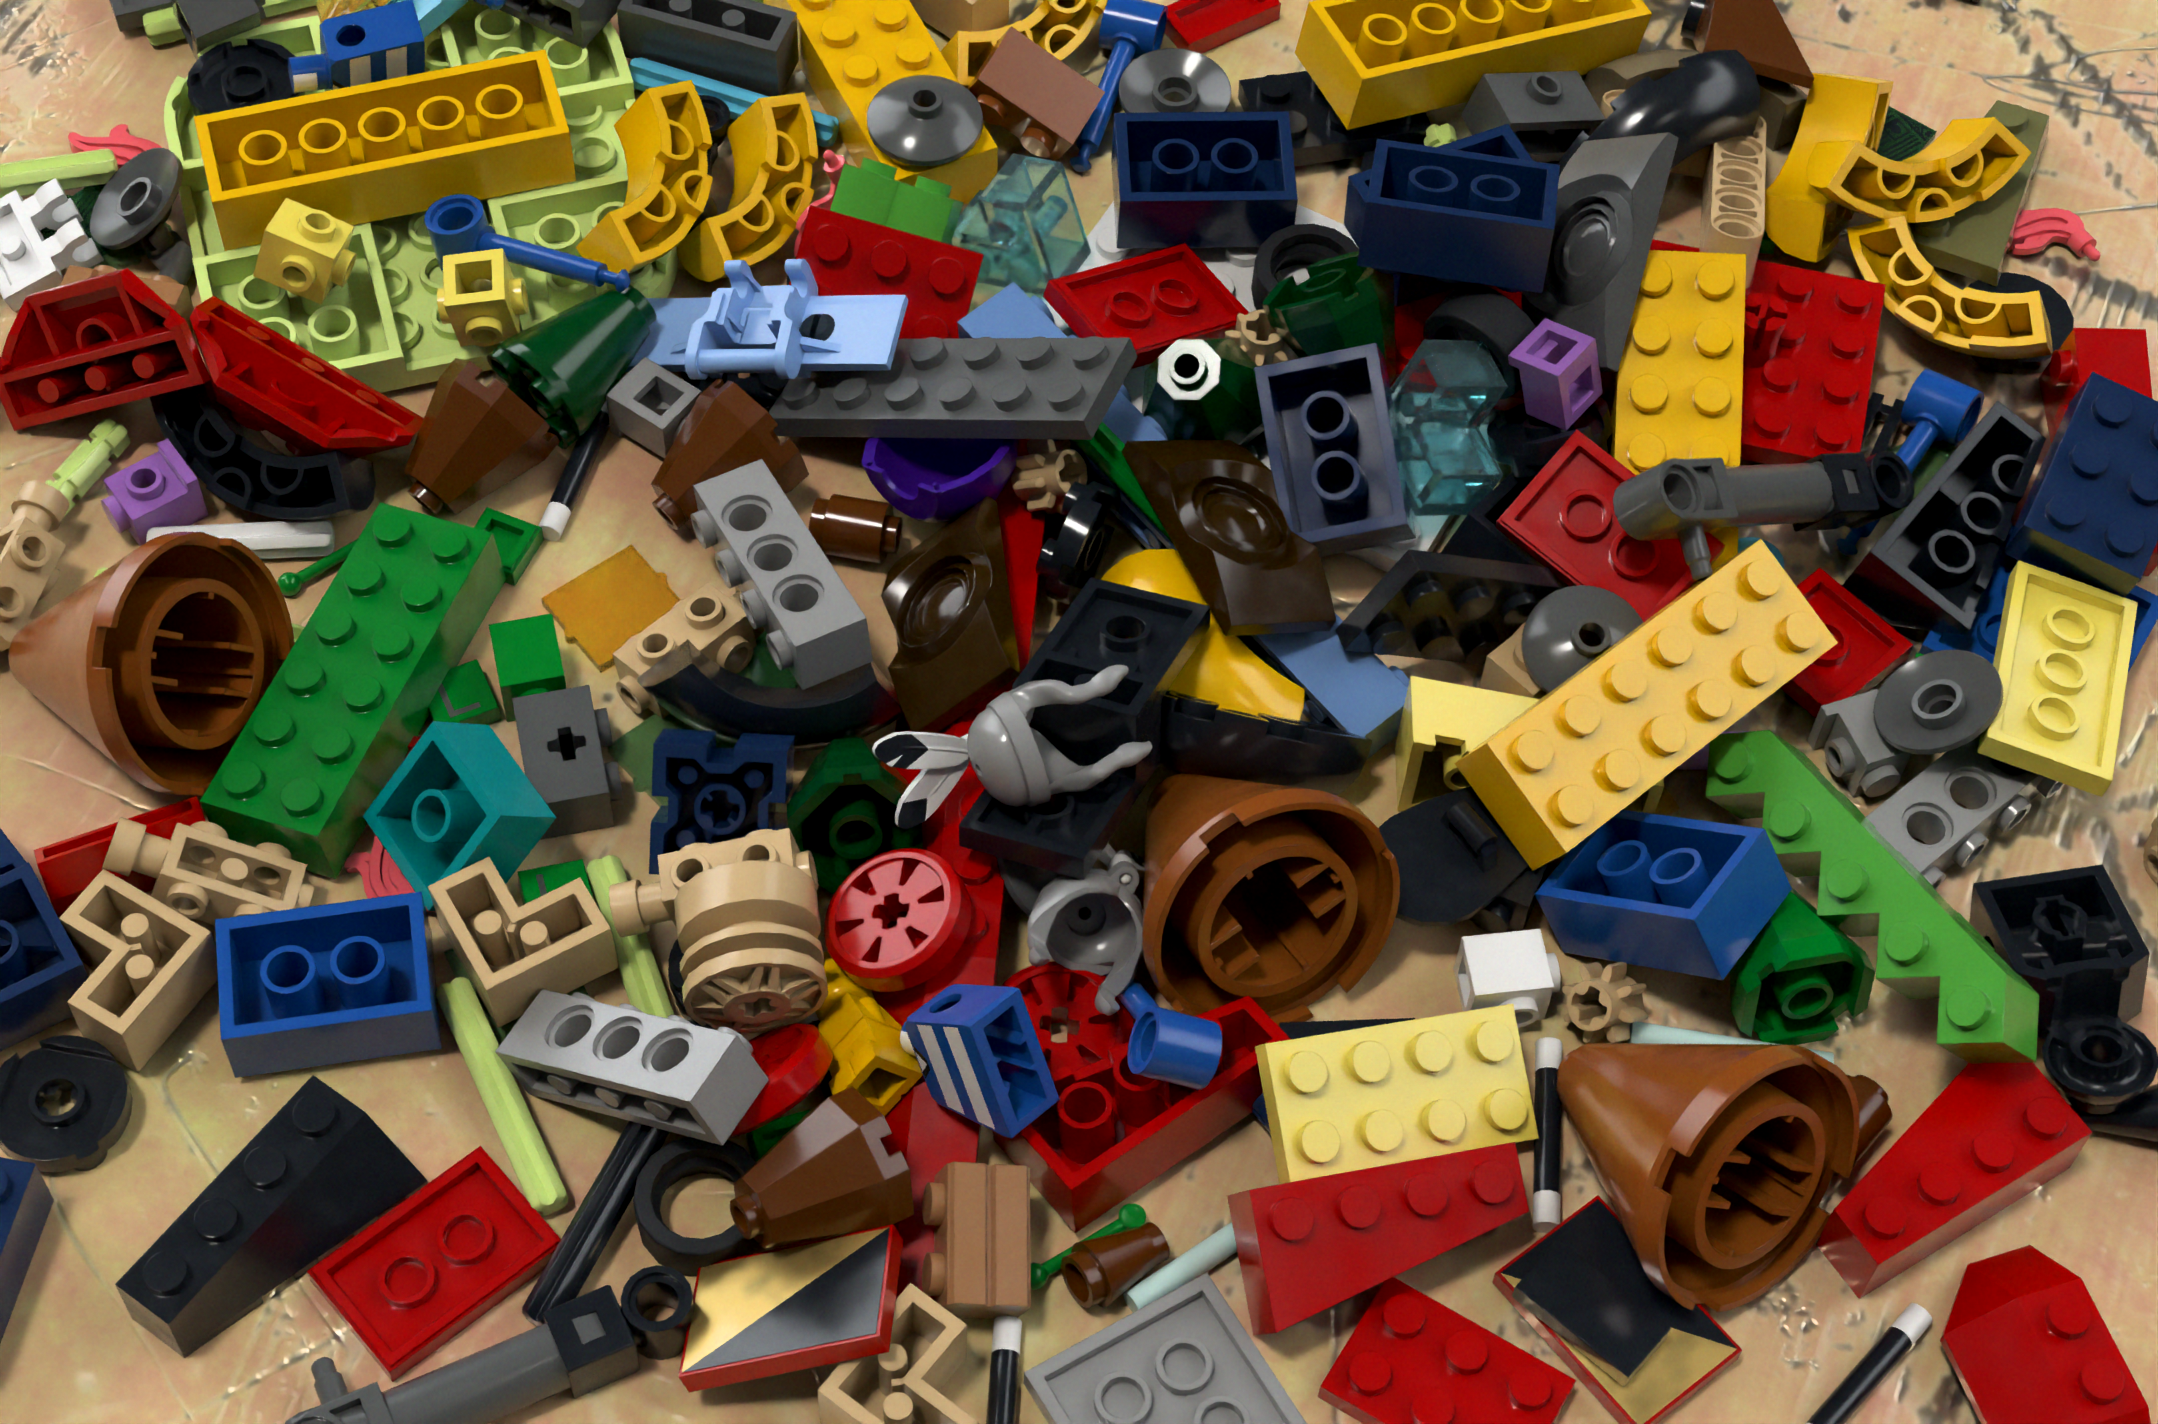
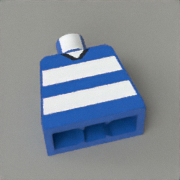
[288,0,425,93]
[900,984,1060,1139]

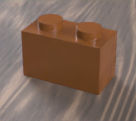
[967,26,1105,163]

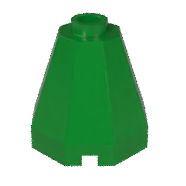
[1730,887,1876,1045]

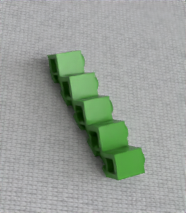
[1705,730,2039,1064]

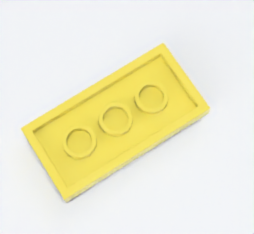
[1977,560,2138,797]
[1255,1004,1539,1184]

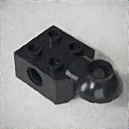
[1969,864,2158,1114]

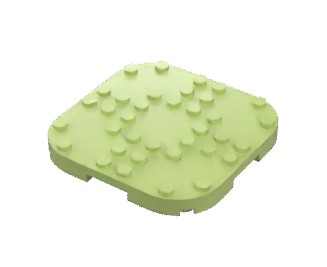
[164,0,679,393]

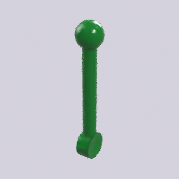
[277,539,358,597]
[1031,1203,1146,1291]

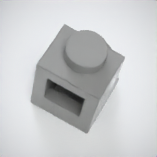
[606,357,702,459]
[1807,689,1912,797]

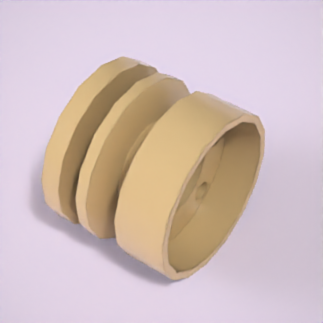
[674,860,828,1033]

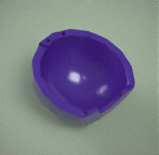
[861,437,1019,523]

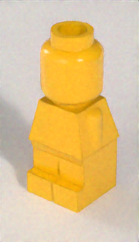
[815,951,923,1117]

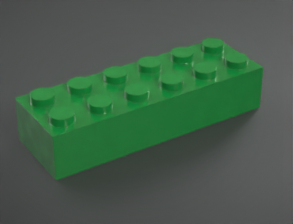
[200,502,507,879]

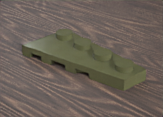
[1908,100,2049,286]

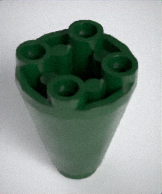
[487,285,657,449]

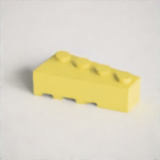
[1395,676,1664,814]

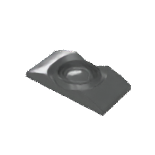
[1521,132,1679,372]

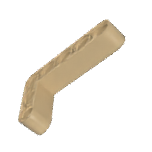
[1600,89,1766,289]

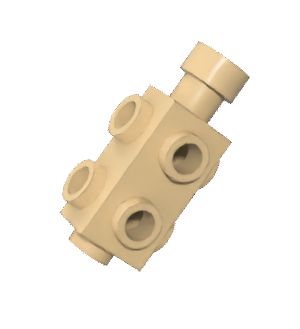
[0,481,69,652]
[612,582,757,719]
[102,817,314,925]
[609,828,818,937]

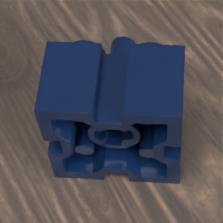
[649,728,795,875]

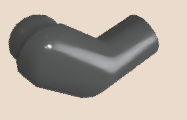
[139,222,194,285]

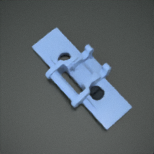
[625,259,909,380]

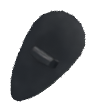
[1379,786,1530,927]

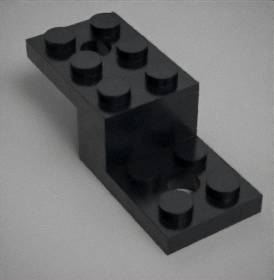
[959,577,1210,880]

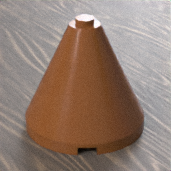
[9,532,295,796]
[1142,773,1400,1026]
[1557,1043,1860,1313]

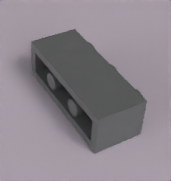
[617,0,799,97]

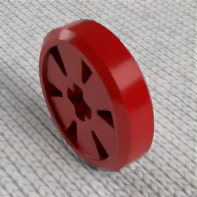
[824,848,972,992]
[1001,961,1134,1072]
[729,1023,833,1138]

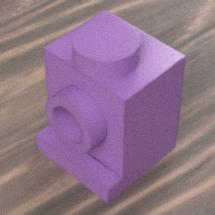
[1508,318,1603,430]
[101,438,209,546]

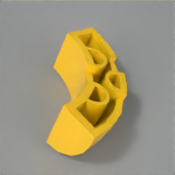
[940,0,1108,88]
[1765,73,1894,263]
[575,80,713,274]
[677,92,818,282]
[1806,117,2032,223]
[1847,215,2053,359]
[1100,549,1305,720]

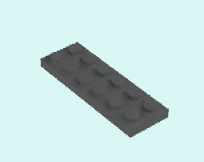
[769,336,1138,440]

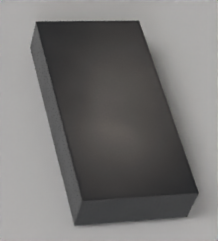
[1512,1239,1671,1387]

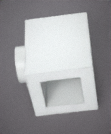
[1454,929,1561,1028]

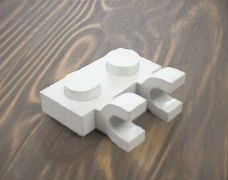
[0,178,104,312]

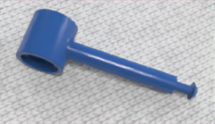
[1070,0,1168,172]
[424,194,630,293]
[1836,368,1984,555]
[1105,974,1222,1090]

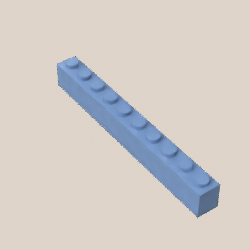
[957,282,1409,760]

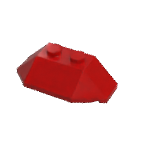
[0,268,211,431]
[190,296,424,457]
[1940,1245,2151,1424]

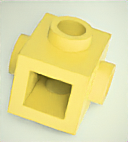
[253,198,357,304]
[437,248,529,347]

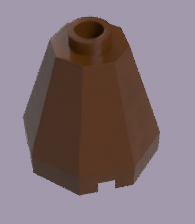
[404,358,560,515]
[651,379,809,531]
[730,1086,914,1249]

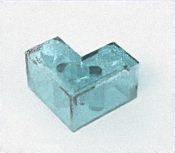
[951,154,1091,296]
[1391,340,1508,516]

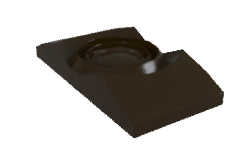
[1121,440,1336,636]
[881,496,1020,733]

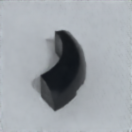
[1557,50,1760,176]
[150,380,376,520]
[637,639,904,752]
[1158,689,1372,795]

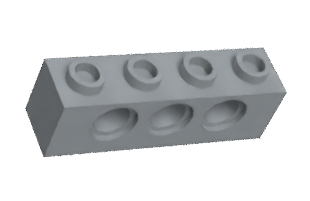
[690,459,873,690]
[1866,735,2064,891]
[495,989,769,1146]

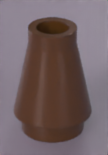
[1061,1222,1169,1309]

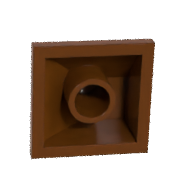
[1693,0,1814,89]

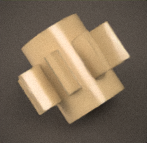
[1225,309,1298,367]
[1011,439,1087,514]
[1562,962,1648,1043]

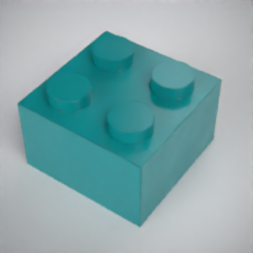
[363,721,557,911]

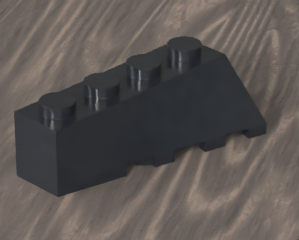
[1842,401,2046,636]
[115,1075,428,1358]

